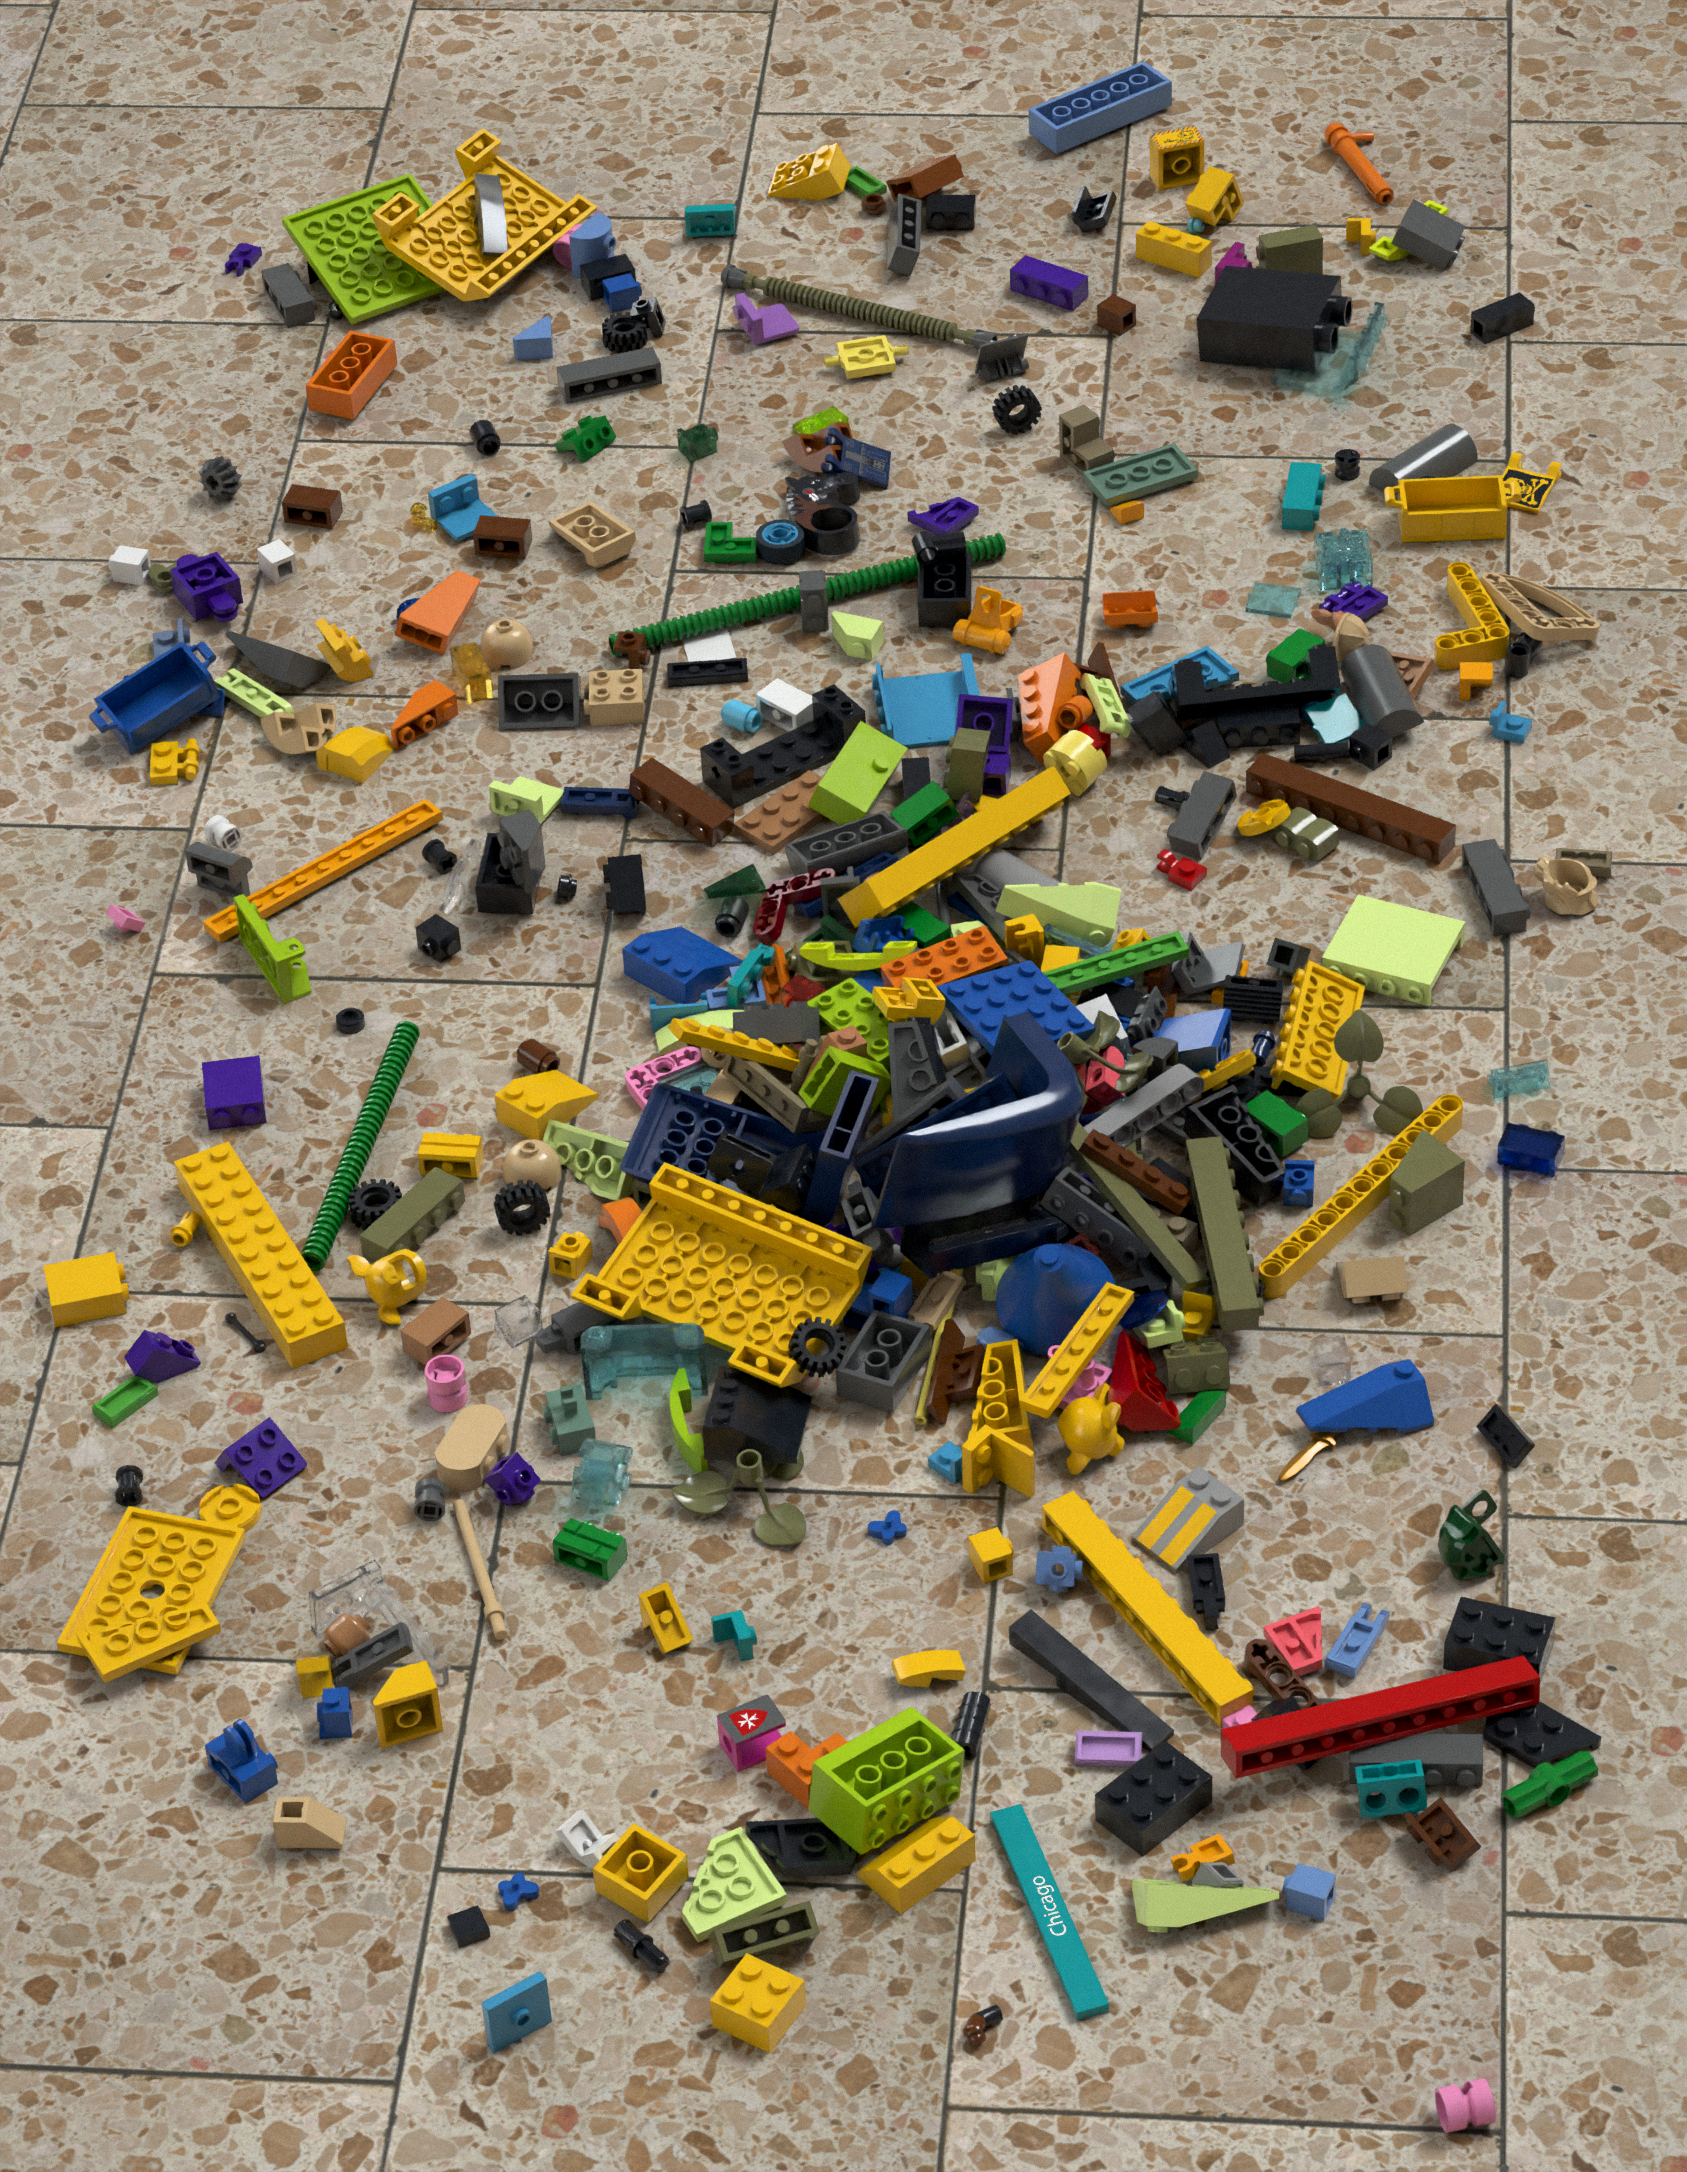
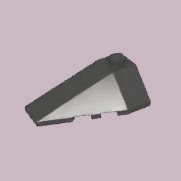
[225,630,331,690]

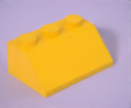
[857,1816,976,1914]

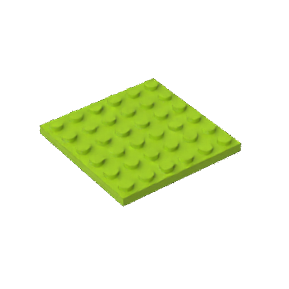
[282,173,446,325]

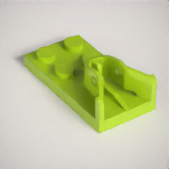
[233,894,312,1004]

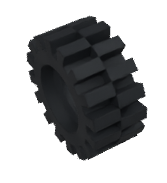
[602,312,648,353]
[992,385,1042,435]
[349,1179,402,1231]
[494,1180,551,1236]
[788,1317,847,1378]

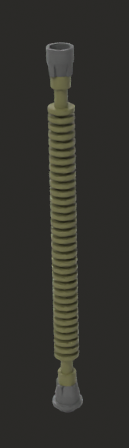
[721,264,998,349]

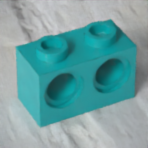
[1355,1759,1428,1819]

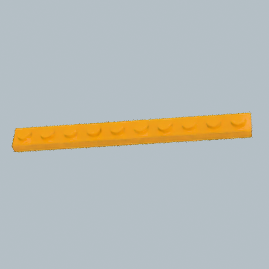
[203,798,443,943]

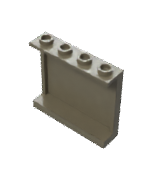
[722,1044,876,1134]

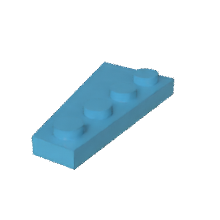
[1121,646,1239,705]

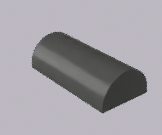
[1369,424,1478,500]
[1341,644,1424,737]
[784,811,908,876]

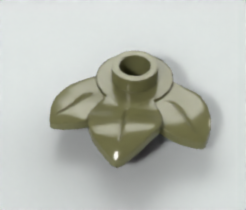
[148,562,177,593]

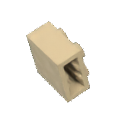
[584,669,644,726]

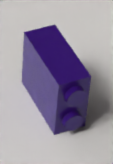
[202,1055,267,1130]

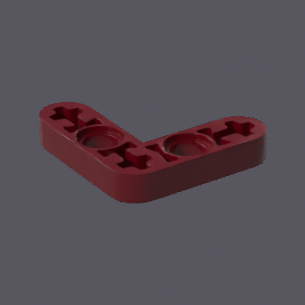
[753,868,838,945]

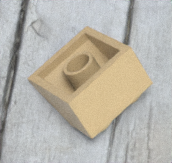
[1336,1256,1408,1304]

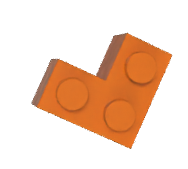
[765,1731,848,1809]

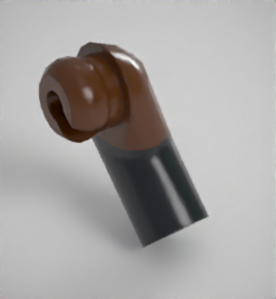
[963,2004,1003,2047]

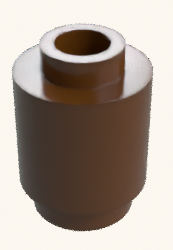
[517,1039,560,1074]

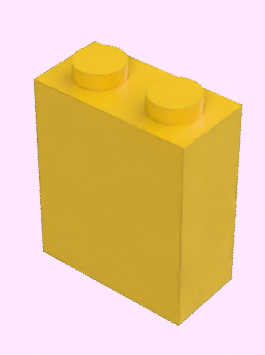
[43,1252,130,1328]

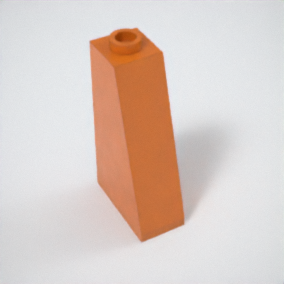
[395,570,481,655]

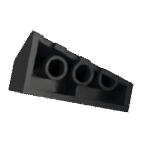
[1183,1084,1286,1207]

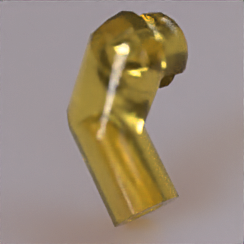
[410,502,438,532]

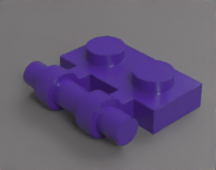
[1319,581,1388,621]

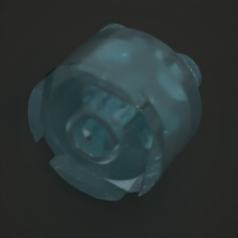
[572,1438,633,1507]

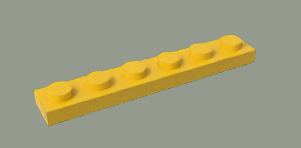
[668,1018,800,1071]
[1020,1282,1134,1419]

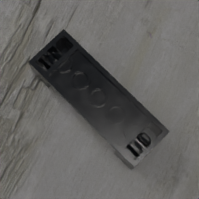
[1169,644,1341,721]
[700,684,866,809]

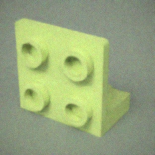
[489,776,564,824]

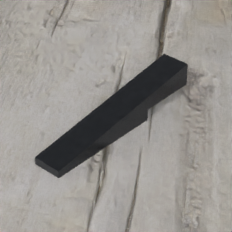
[1009,1609,1174,1752]

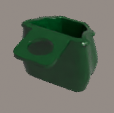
[1438,1490,1505,1581]

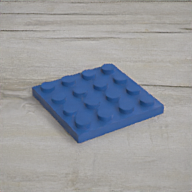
[936,960,1096,1055]

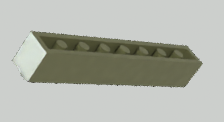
[1185,1136,1264,1332]

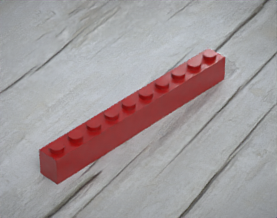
[1221,1656,1540,1779]

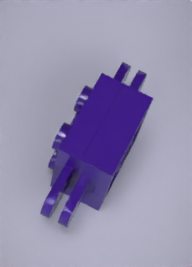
[170,552,243,622]

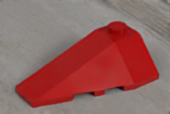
[1108,1329,1181,1432]

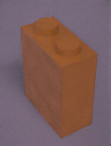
[886,154,964,203]

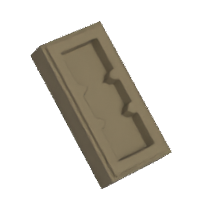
[1555,848,1613,877]

